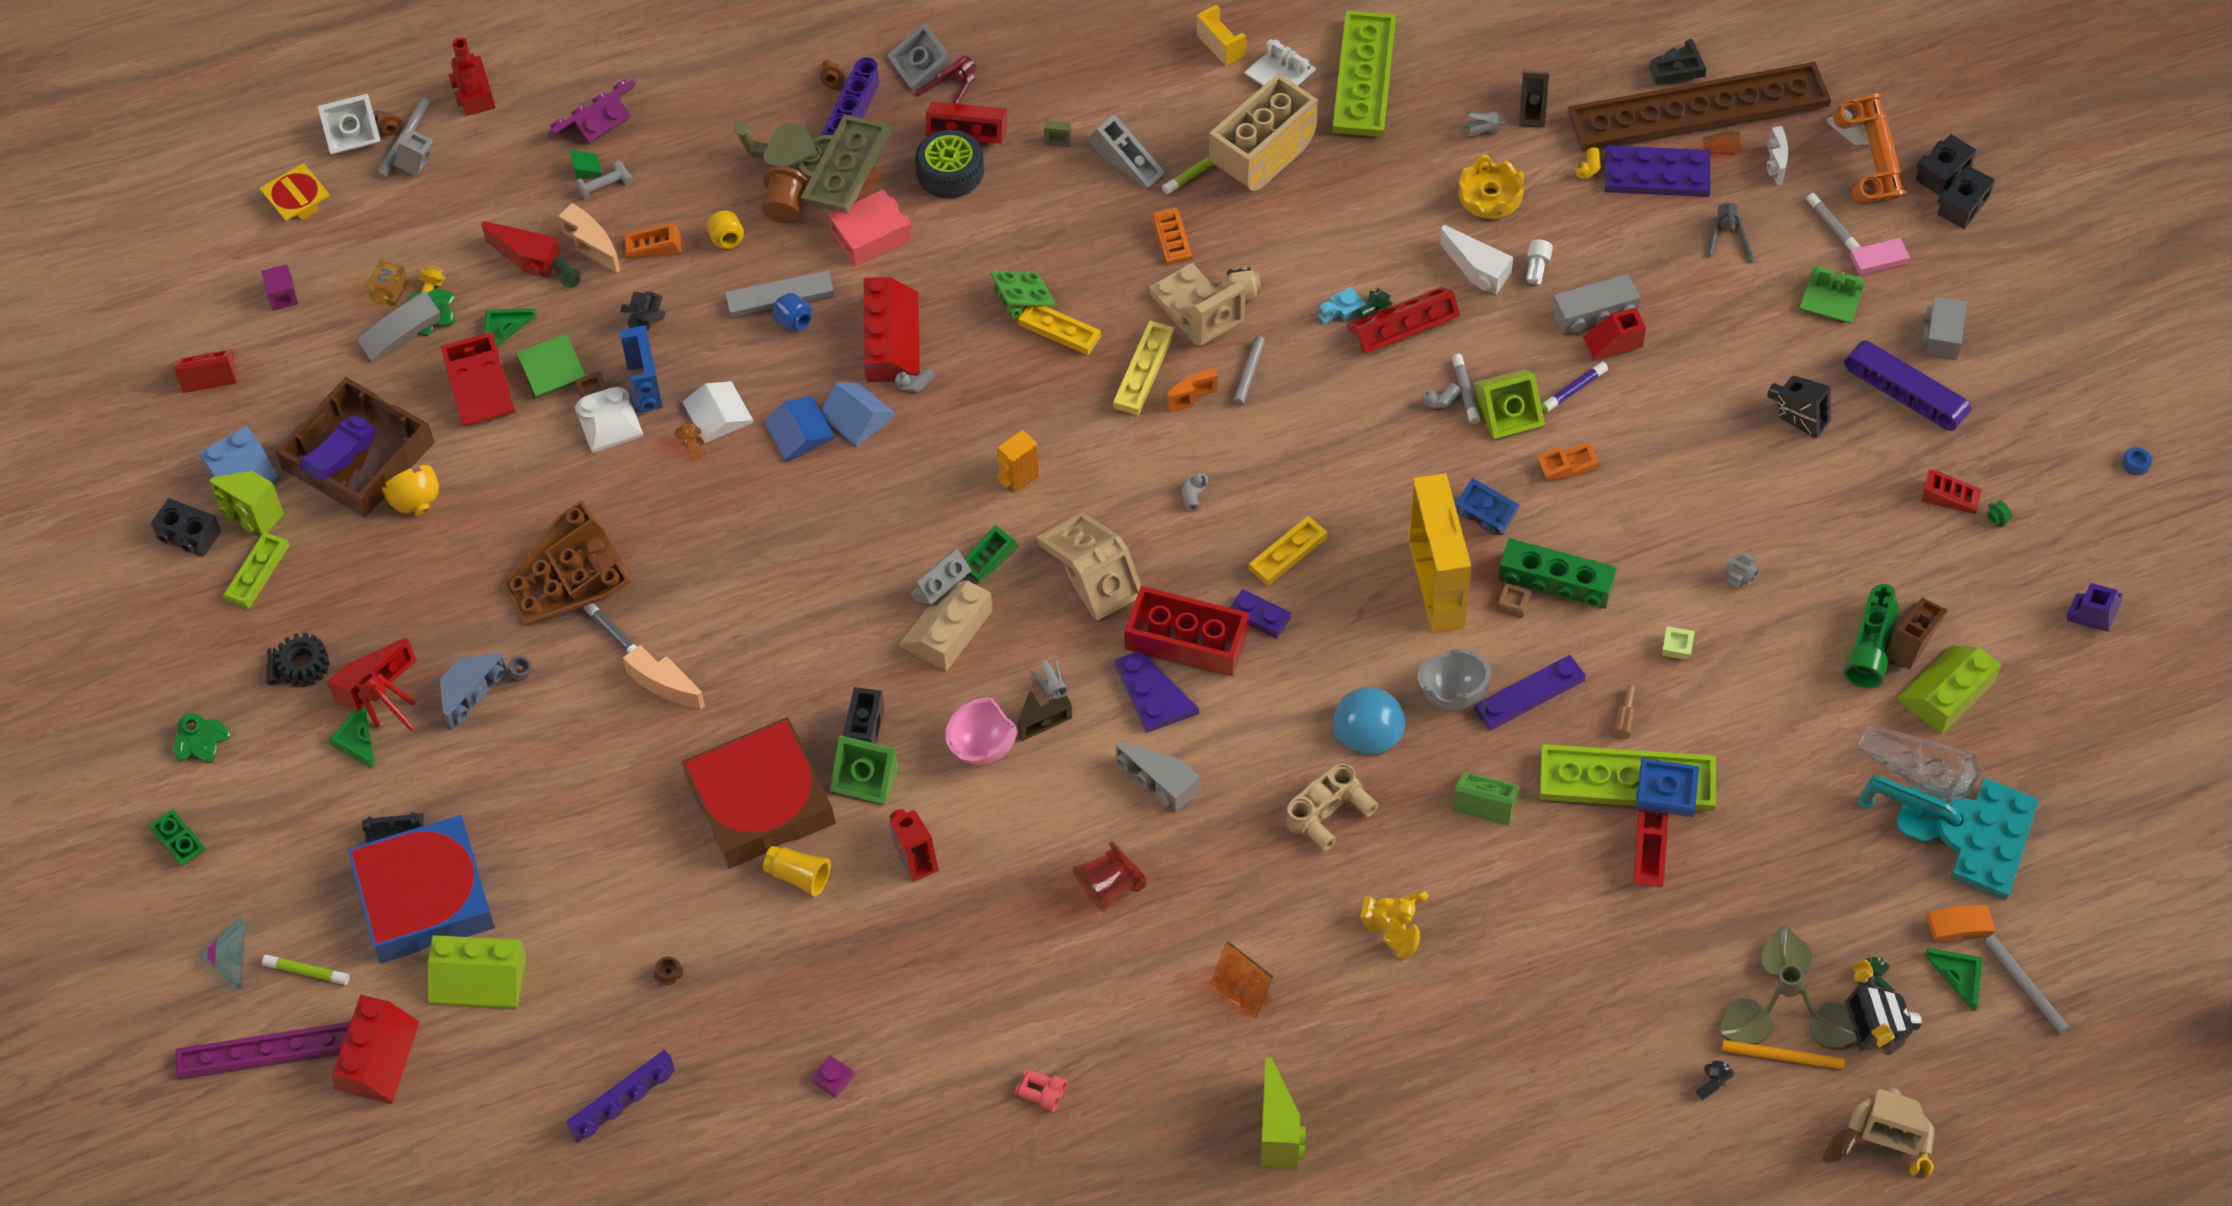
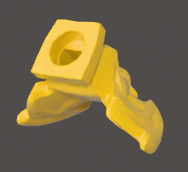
[1360,890,1429,960]

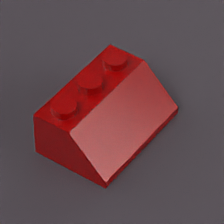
[332,994,419,1104]

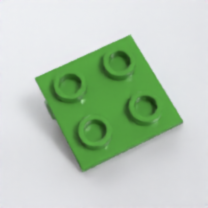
[1799,265,1865,324]
[990,271,1057,318]

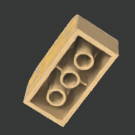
[1209,73,1318,191]

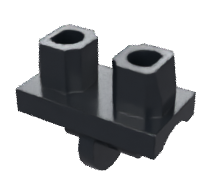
[620,291,666,332]

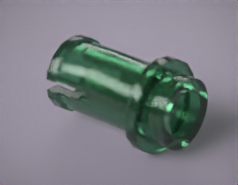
[551,256,581,288]

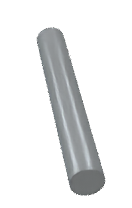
[1233,336,1265,406]

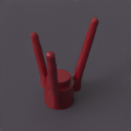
[915,56,976,104]

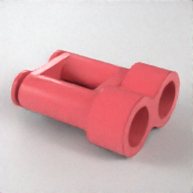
[1015,1069,1067,1112]

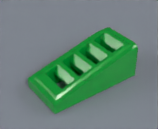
[964,524,1019,583]

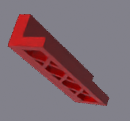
[1347,287,1461,353]

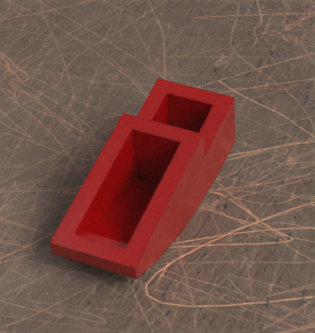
[1633,809,1669,888]

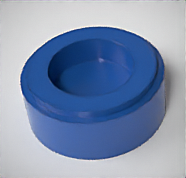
[2122,447,2152,475]

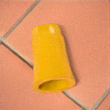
[763,846,831,897]

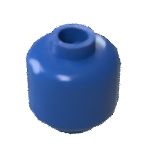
[773,293,812,332]

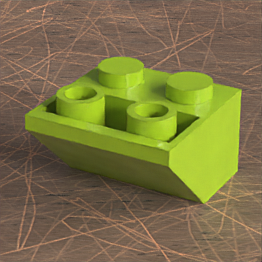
[209,471,284,536]

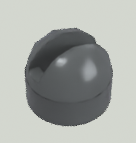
[508,656,531,681]

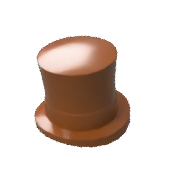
[762,166,809,223]

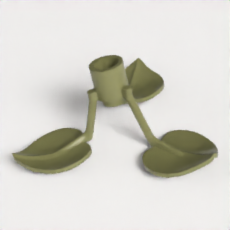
[1719,925,1857,1049]

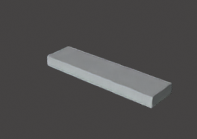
[725,270,835,318]

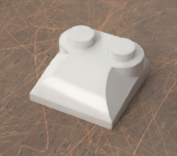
[318,94,381,155]
[575,387,644,453]

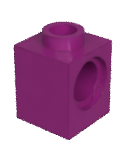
[262,264,298,311]

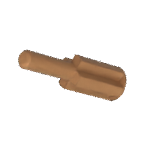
[1613,685,1635,739]

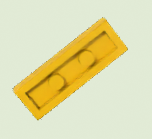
[1018,306,1101,356]
[1249,516,1328,586]

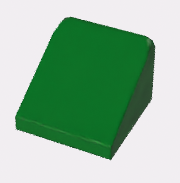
[570,150,602,180]

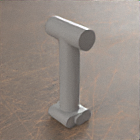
[576,161,634,201]

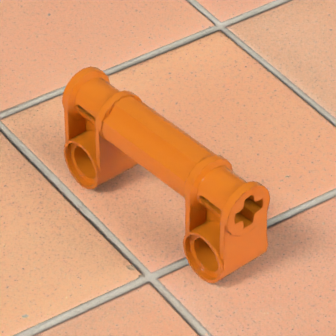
[1833,93,1906,204]

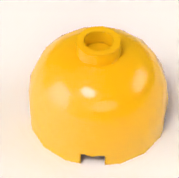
[382,465,439,516]

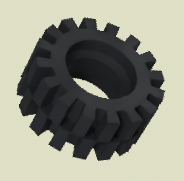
[274,633,330,687]

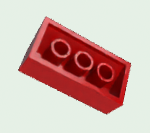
[863,277,920,383]

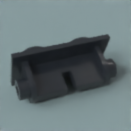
[362,812,424,844]

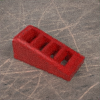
[1921,469,1982,514]

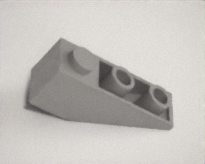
[1115,742,1201,813]

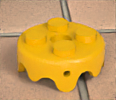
[1458,154,1524,219]

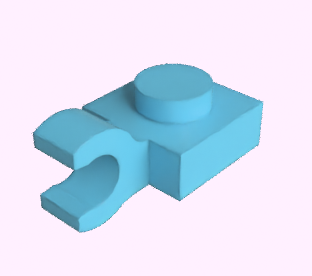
[1318,286,1366,324]

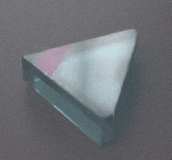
[200,917,246,990]

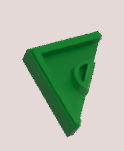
[484,308,536,347]
[329,707,375,768]
[1925,948,1983,1011]

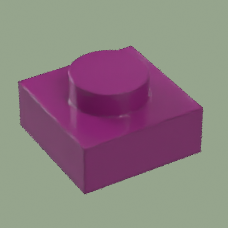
[811,1055,854,1098]

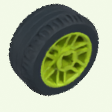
[915,130,984,198]

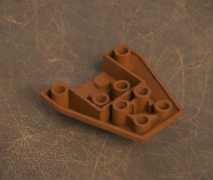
[503,500,631,625]

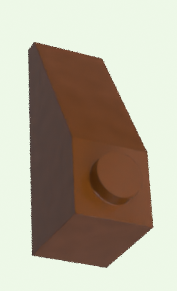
[1886,597,1947,670]

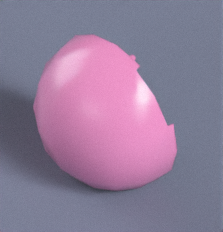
[945,697,1017,765]

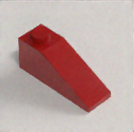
[481,221,560,278]
[327,638,417,712]

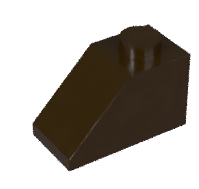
[1519,71,1549,126]

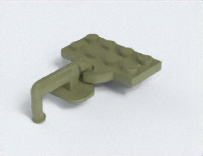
[734,114,892,214]

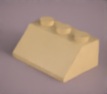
[899,580,993,671]

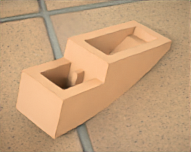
[559,203,620,273]
[623,645,705,710]

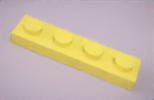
[1113,320,1175,416]

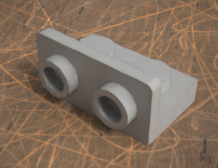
[910,549,972,604]

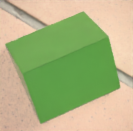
[830,736,898,804]
[1453,771,1520,825]

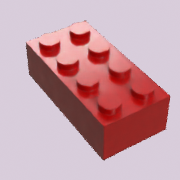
[1124,586,1249,677]

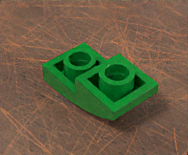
[149,809,206,867]

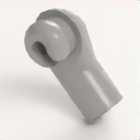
[895,367,937,392]
[1422,383,1461,409]
[1182,473,1208,512]

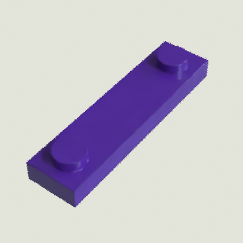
[1474,655,1586,731]

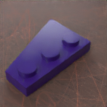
[1115,651,1199,733]

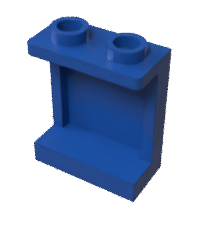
[619,325,663,412]

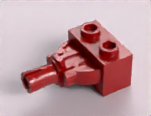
[449,38,496,116]

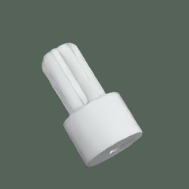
[1526,239,1553,285]

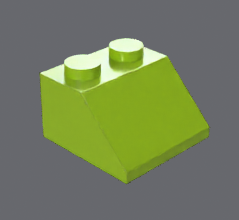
[1474,369,1545,439]

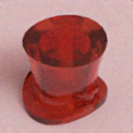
[1073,840,1147,913]

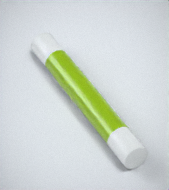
[1162,156,1214,195]
[262,954,350,985]

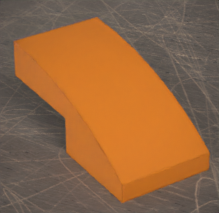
[1167,367,1218,413]
[1537,441,1600,480]
[1926,905,1996,942]

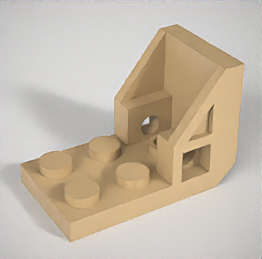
[1149,263,1245,346]
[1036,512,1141,621]

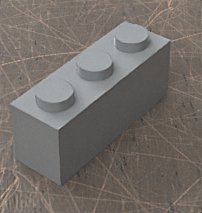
[1552,274,1641,335]

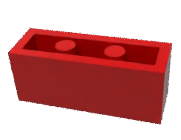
[925,101,1007,144]

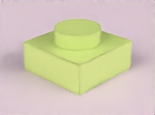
[1661,626,1695,661]

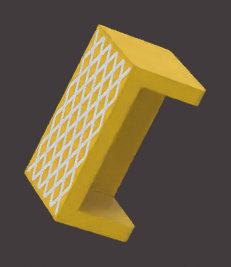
[1196,5,1246,66]

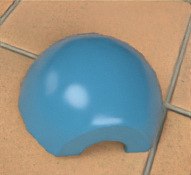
[1332,687,1406,755]

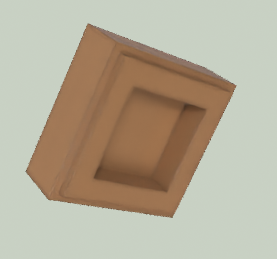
[1496,583,1532,618]

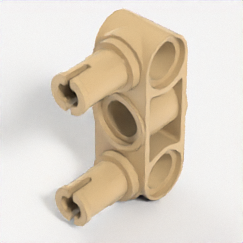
[1287,764,1379,851]

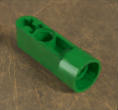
[1843,584,1899,689]

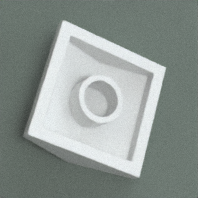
[682,381,754,443]

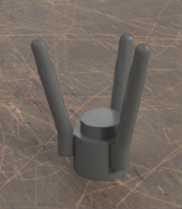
[1707,203,1754,263]

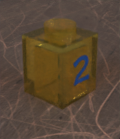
[367,260,409,306]

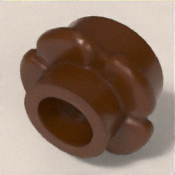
[654,956,683,985]

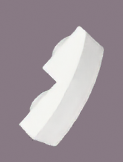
[1767,126,1788,186]

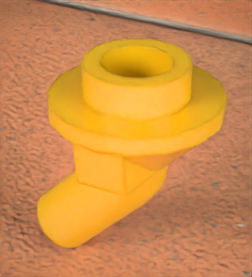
[419,265,446,293]

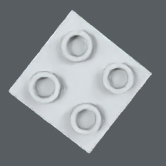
[1244,39,1316,86]

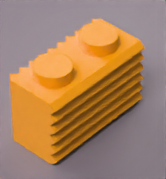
[996,429,1039,493]

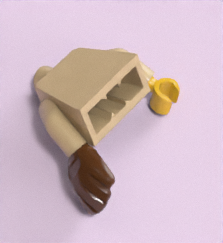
[1823,1088,1934,1179]

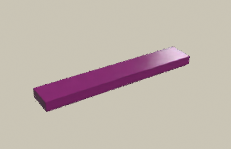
[176,1021,351,1080]

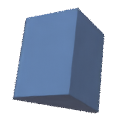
[821,383,895,448]

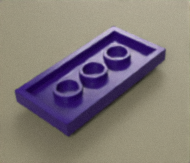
[1605,145,1711,197]

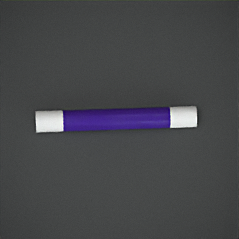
[1541,361,1608,413]

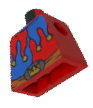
[889,809,939,882]

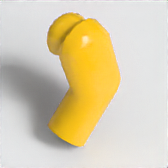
[1575,148,1601,179]

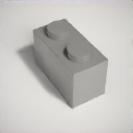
[1921,297,1967,360]

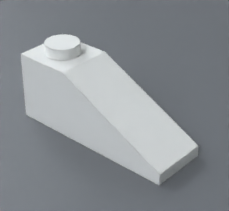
[1440,225,1513,295]

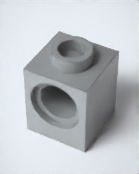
[394,129,434,177]

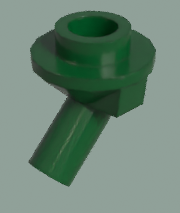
[1357,288,1393,319]
[1865,957,1895,992]

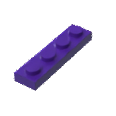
[566,1049,675,1143]

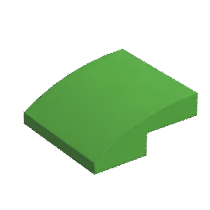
[516,334,585,398]

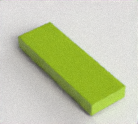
[222,532,290,610]

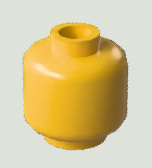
[707,210,744,250]

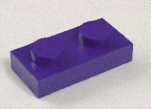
[1229,589,1291,639]

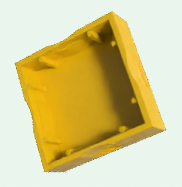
[1408,473,1471,633]

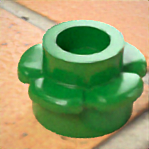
[1987,500,2013,527]

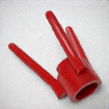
[356,671,415,731]

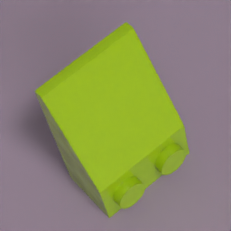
[1261,1057,1306,1169]

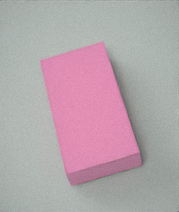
[1850,238,1910,275]

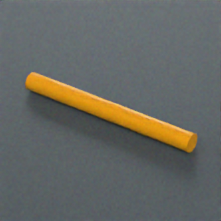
[1722,1040,1845,1070]

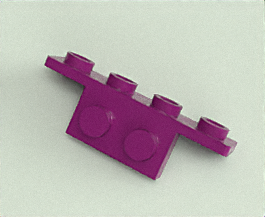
[547,79,637,145]

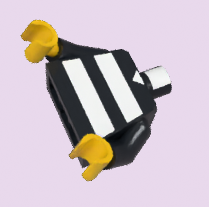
[1845,960,1921,1055]

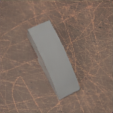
[357,291,440,363]

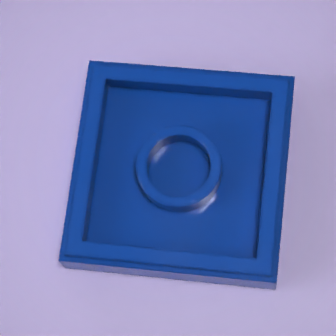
[1635,758,1699,817]

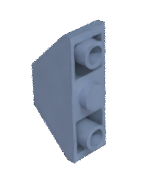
[440,653,507,730]

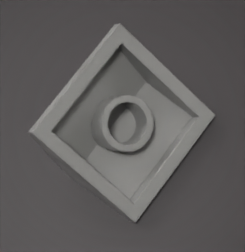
[887,23,951,90]

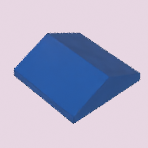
[764,396,835,463]

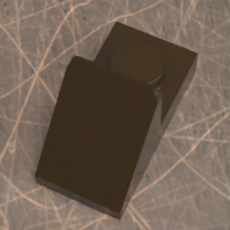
[1018,691,1072,742]

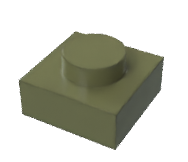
[1044,120,1072,147]

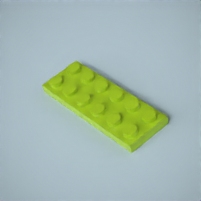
[1332,10,1396,137]
[1540,744,1716,812]

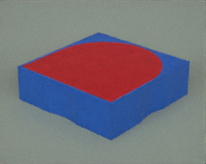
[348,815,495,964]

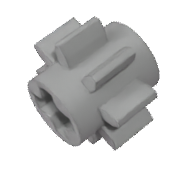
[1724,552,1759,588]

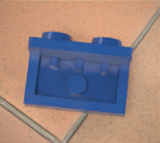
[1454,477,1520,534]

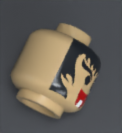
[1221,266,1261,301]

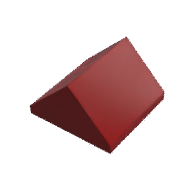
[173,349,237,393]

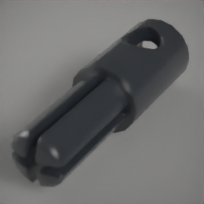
[266,648,279,685]

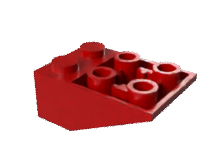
[440,332,515,427]

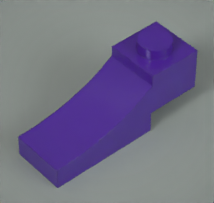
[299,416,376,480]

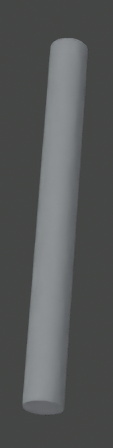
[377,98,430,179]
[1985,935,2070,1034]

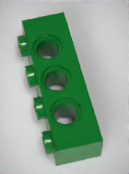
[1498,538,1617,609]

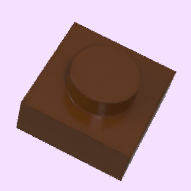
[575,372,607,398]

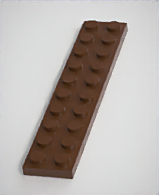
[1568,62,1831,152]

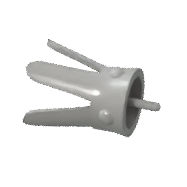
[1464,110,1504,137]
[1030,659,1068,700]

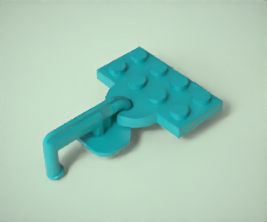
[1858,776,2039,900]

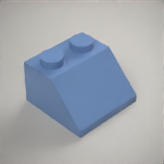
[198,426,280,483]

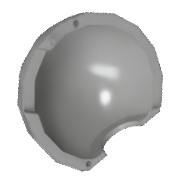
[1417,648,1491,711]

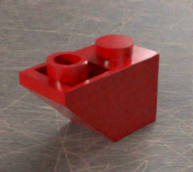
[1583,307,1646,360]

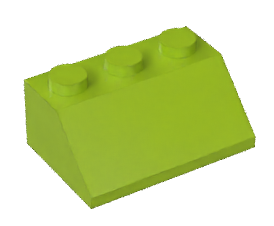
[1897,645,2001,734]
[428,935,526,1009]

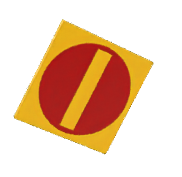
[259,163,330,221]

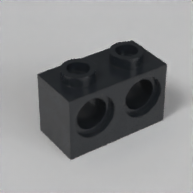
[151,498,221,556]

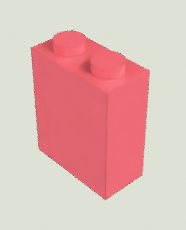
[828,189,912,266]

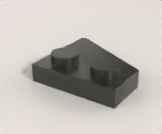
[1649,39,1706,85]

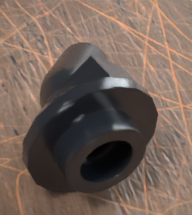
[1696,1060,1735,1101]

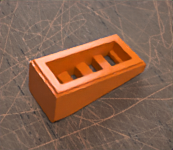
[1152,207,1192,265]
[625,222,682,258]

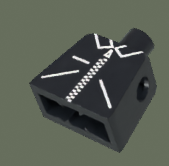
[1767,376,1831,439]

